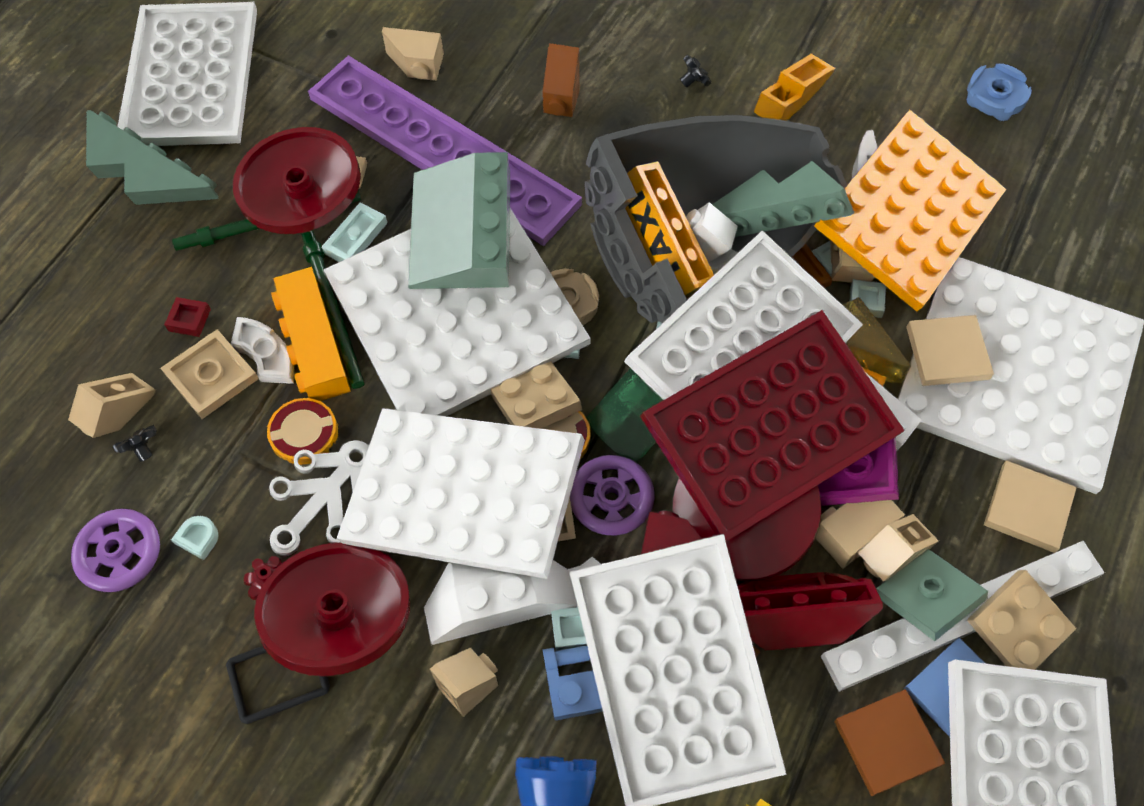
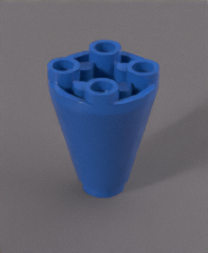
[515,756,596,806]

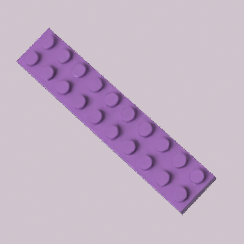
[308,56,582,246]

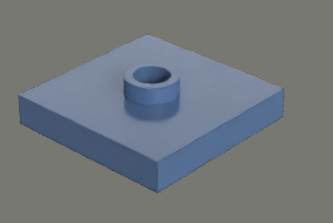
[904,637,984,737]

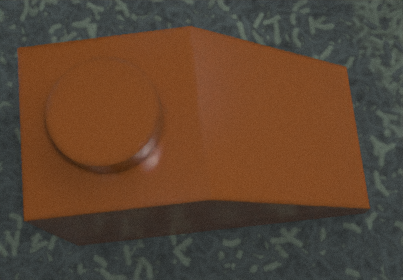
[543,43,580,117]

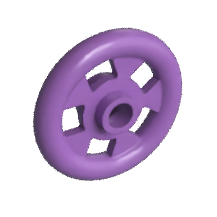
[570,455,655,536]
[71,509,160,592]

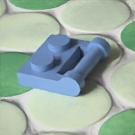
[543,645,603,721]

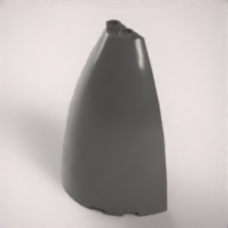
[585,115,847,323]

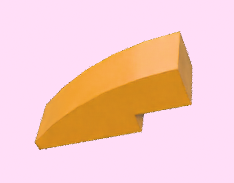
[754,54,835,121]

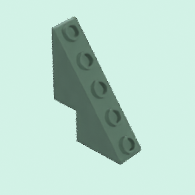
[86,110,218,205]
[712,161,854,237]

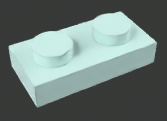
[322,202,387,262]

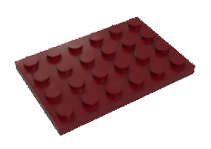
[640,310,905,542]

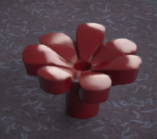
[244,556,281,600]

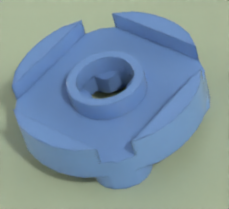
[966,64,1031,121]

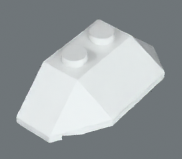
[424,560,578,645]

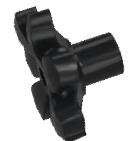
[680,55,711,88]
[112,425,157,462]

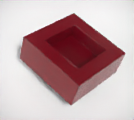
[164,297,211,337]

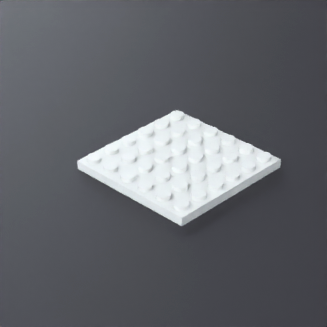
[324,208,590,416]
[897,257,1144,494]

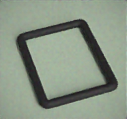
[226,646,330,724]

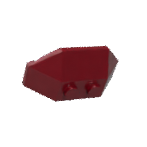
[737,572,883,651]

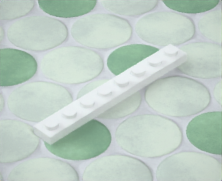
[821,541,1104,692]

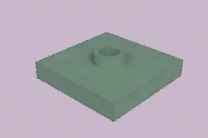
[876,549,988,641]

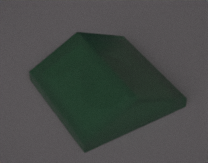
[586,368,663,463]

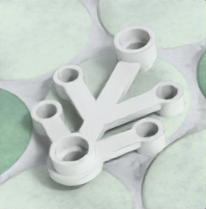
[269,440,369,556]

